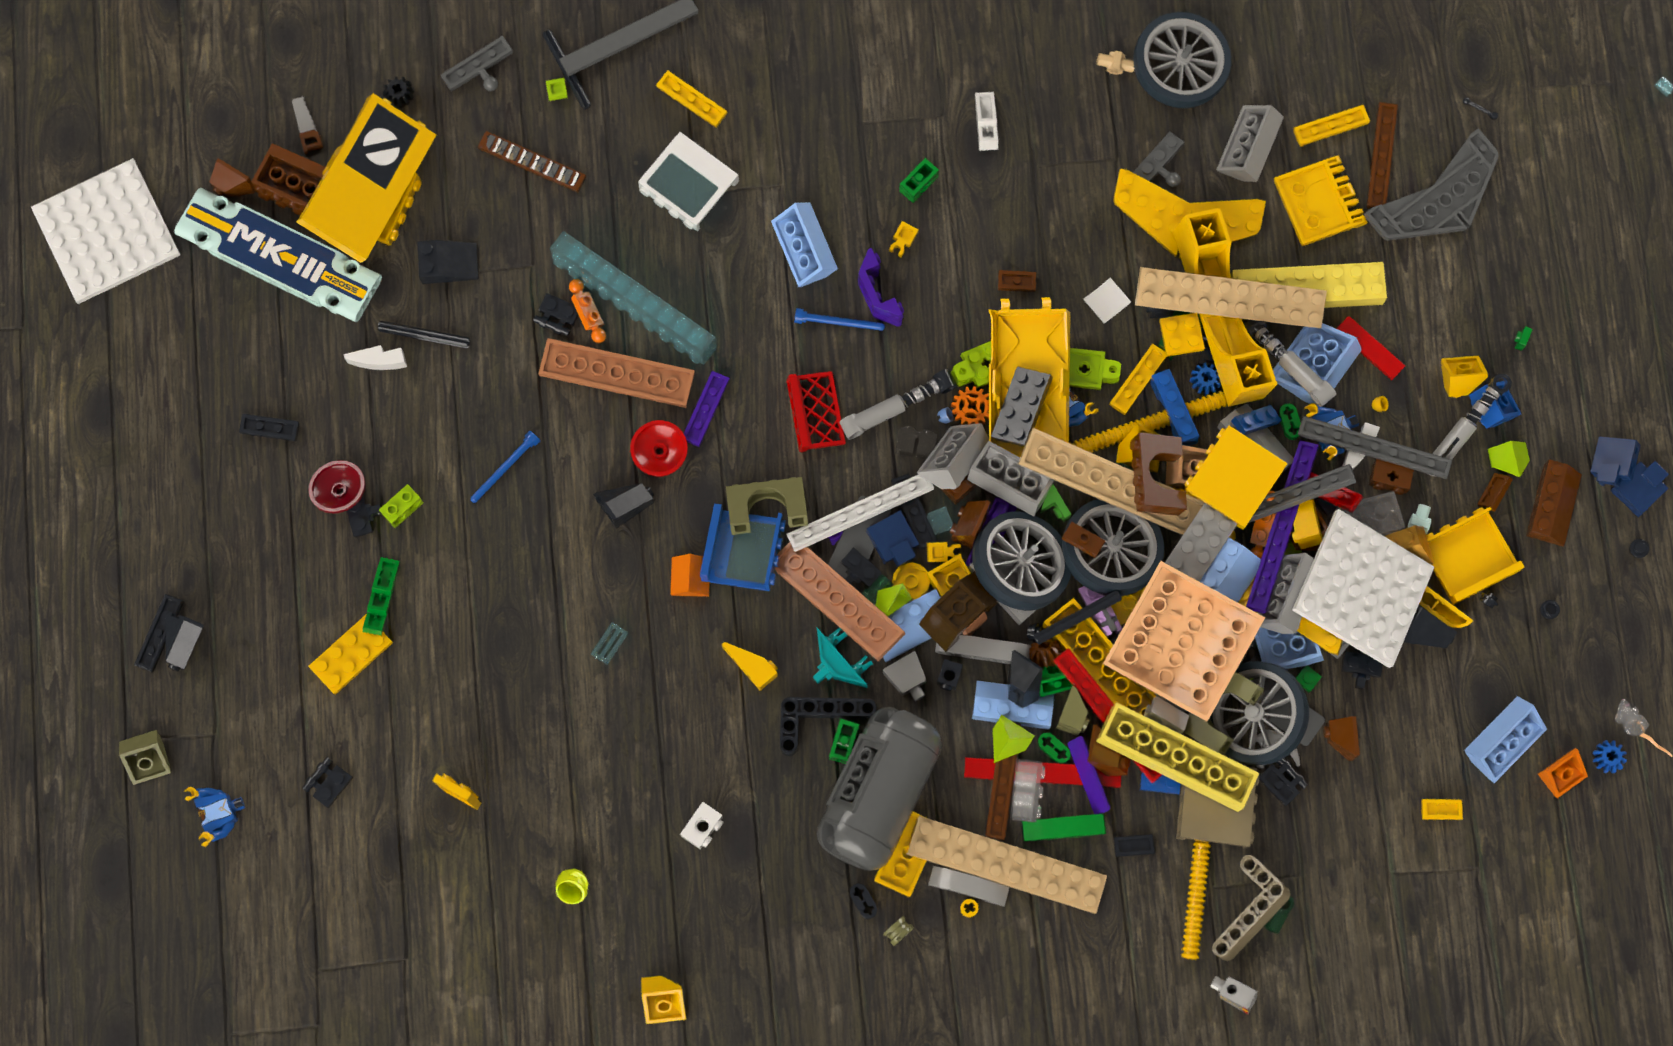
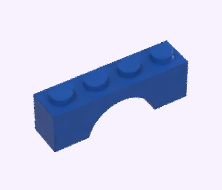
[1150,369,1199,446]

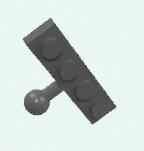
[440,36,513,92]
[1133,132,1184,187]

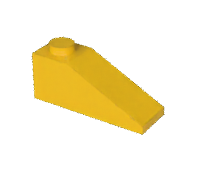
[1292,499,1323,549]
[722,642,778,691]

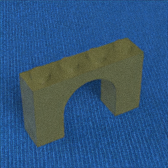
[726,477,808,535]
[1184,671,1264,755]

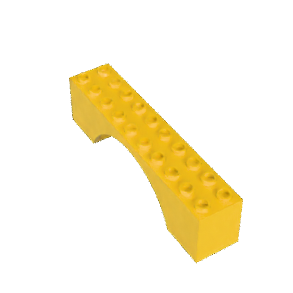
[1173,208,1277,407]

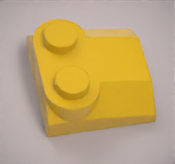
[927,554,971,597]

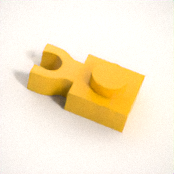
[889,221,918,257]
[927,542,961,562]

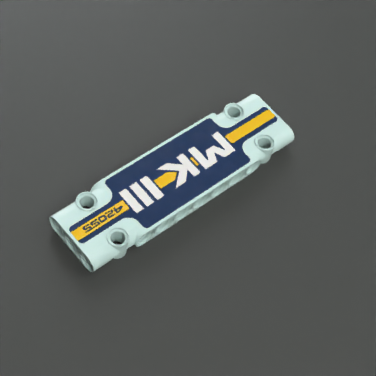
[175,188,382,322]

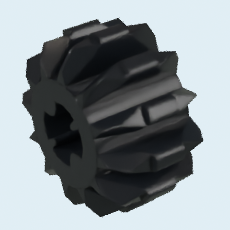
[382,76,415,109]

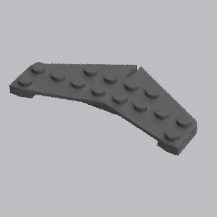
[1364,128,1499,241]

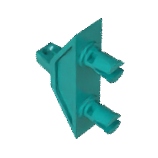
[813,628,873,688]

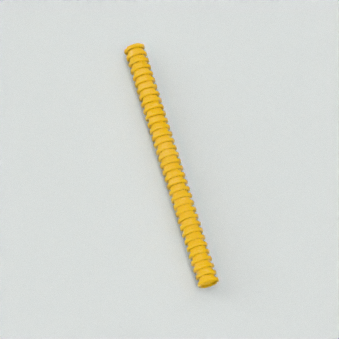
[1069,391,1227,453]
[1181,746,1211,960]

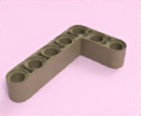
[1212,855,1290,961]

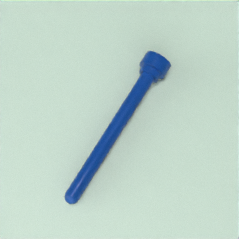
[794,308,885,331]
[470,431,540,503]

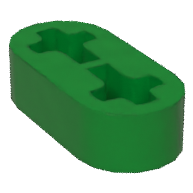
[1278,403,1301,440]
[1038,733,1071,764]

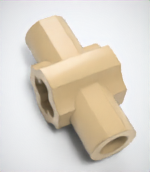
[1096,51,1134,75]

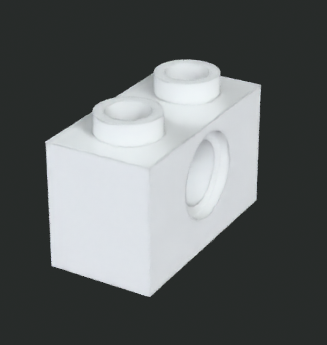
[680,802,723,850]

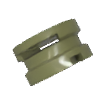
[883,916,914,946]

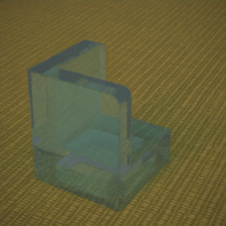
[927,506,953,535]

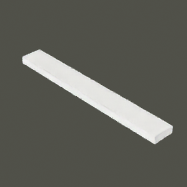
[787,475,934,552]

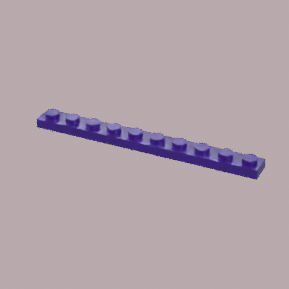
[1246,440,1319,614]

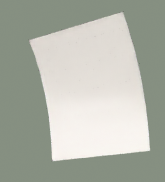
[1084,278,1131,323]

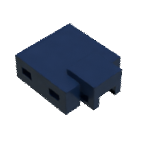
[1591,436,1641,488]
[1610,461,1669,517]
[866,511,919,567]

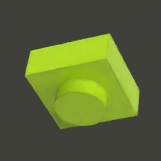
[546,78,568,101]

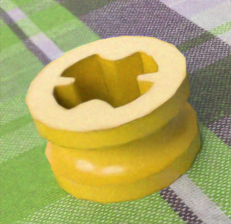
[960,899,978,917]

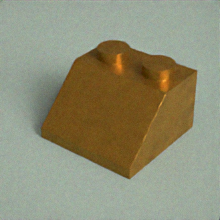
[1384,526,1434,564]

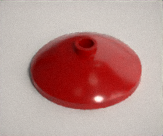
[630,420,688,477]

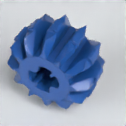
[1189,363,1221,396]
[1592,740,1627,774]

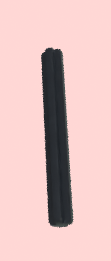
[543,30,591,110]
[378,321,470,348]
[1033,590,1122,645]

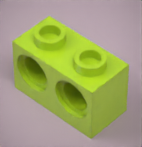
[379,484,423,528]

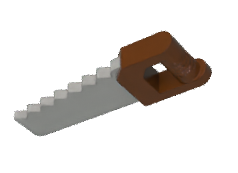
[292,97,323,155]

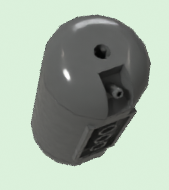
[817,707,942,871]

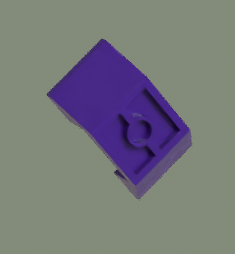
[858,248,904,327]

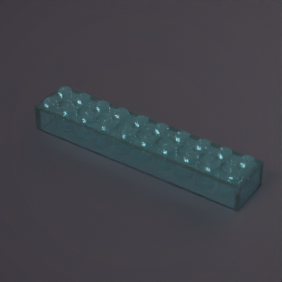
[550,231,717,365]

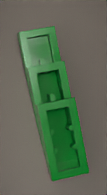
[362,557,400,636]
[1022,814,1106,842]

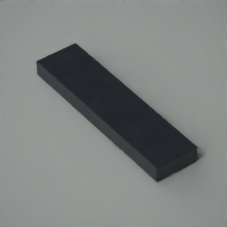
[891,473,938,550]
[134,594,184,672]

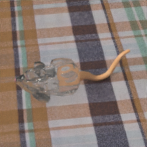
[1615,699,1672,757]

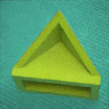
[1488,441,1530,477]
[876,583,912,616]
[993,715,1035,763]

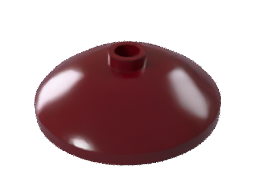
[308,460,366,513]

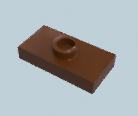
[1477,473,1513,512]
[1062,522,1105,558]

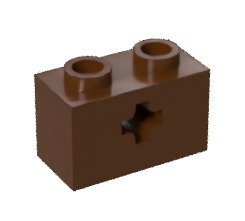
[1369,459,1414,495]

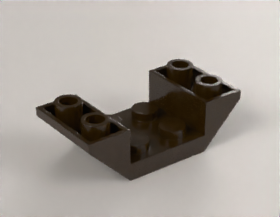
[919,571,999,652]

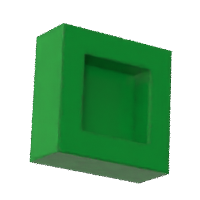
[1514,326,1532,351]
[1296,665,1322,693]

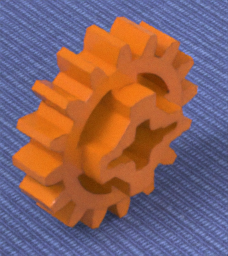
[951,386,989,425]

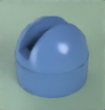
[937,407,953,424]

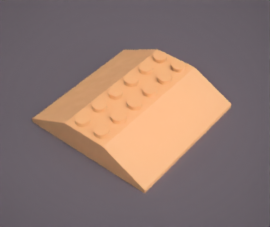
[1103,561,1265,721]

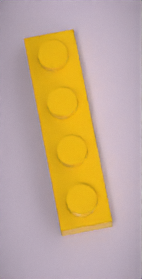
[657,70,727,128]
[1293,105,1370,146]
[1109,343,1166,415]

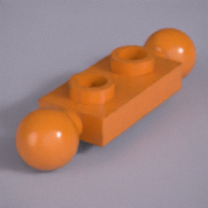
[569,279,606,343]
[1250,491,1276,559]

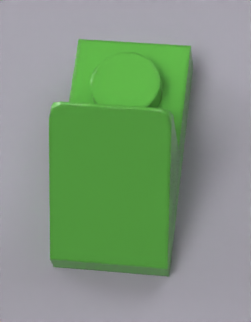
[1040,484,1071,522]

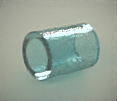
[1654,76,1673,97]

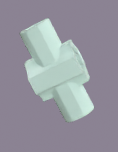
[1408,504,1431,535]

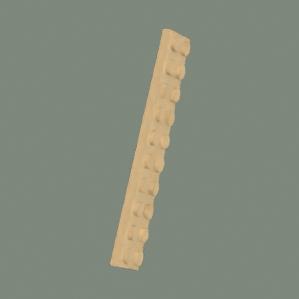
[1135,267,1327,328]
[1018,428,1205,535]
[907,816,1107,914]

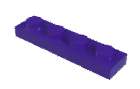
[684,371,730,447]

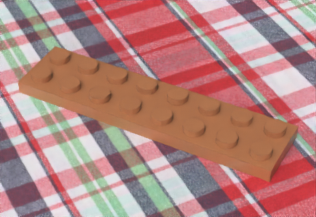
[538,338,695,408]
[774,542,905,661]

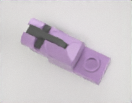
[1078,586,1123,638]

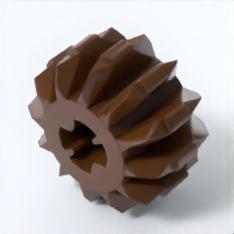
[1029,638,1062,668]

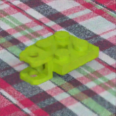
[951,341,991,388]
[1069,348,1121,390]

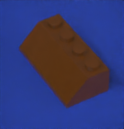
[1526,459,1582,547]

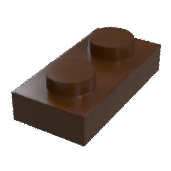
[998,270,1036,292]

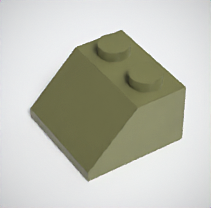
[1056,686,1089,736]
[119,730,171,785]

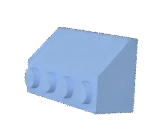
[771,203,838,287]
[1200,538,1261,603]
[883,589,941,662]
[972,681,1054,730]
[1464,696,1547,783]

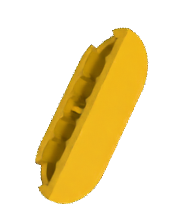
[1419,586,1473,628]

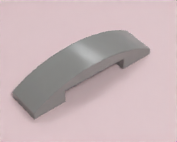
[928,866,1010,907]

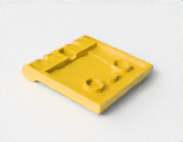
[1273,156,1368,246]

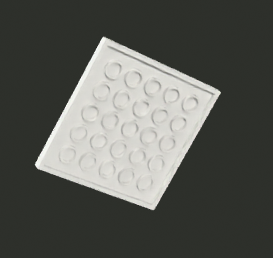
[31,159,180,304]
[1292,509,1434,668]

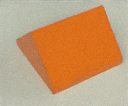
[671,554,710,597]
[1538,748,1588,798]

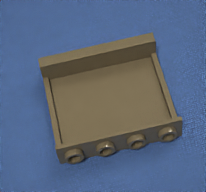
[1176,767,1259,848]

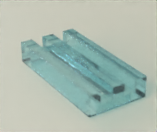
[591,622,628,665]

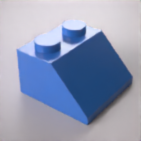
[1469,381,1521,429]

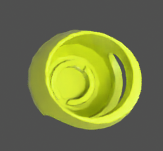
[555,869,588,904]

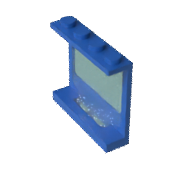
[700,503,786,591]

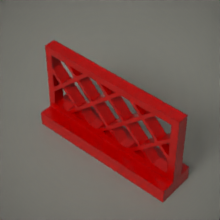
[786,371,845,452]

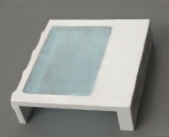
[638,132,739,231]

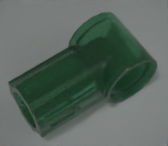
[861,574,894,606]
[1263,896,1294,935]

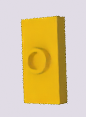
[1421,799,1463,820]

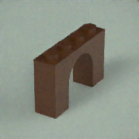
[1130,433,1187,516]

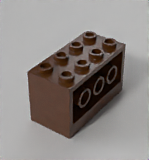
[251,143,325,216]

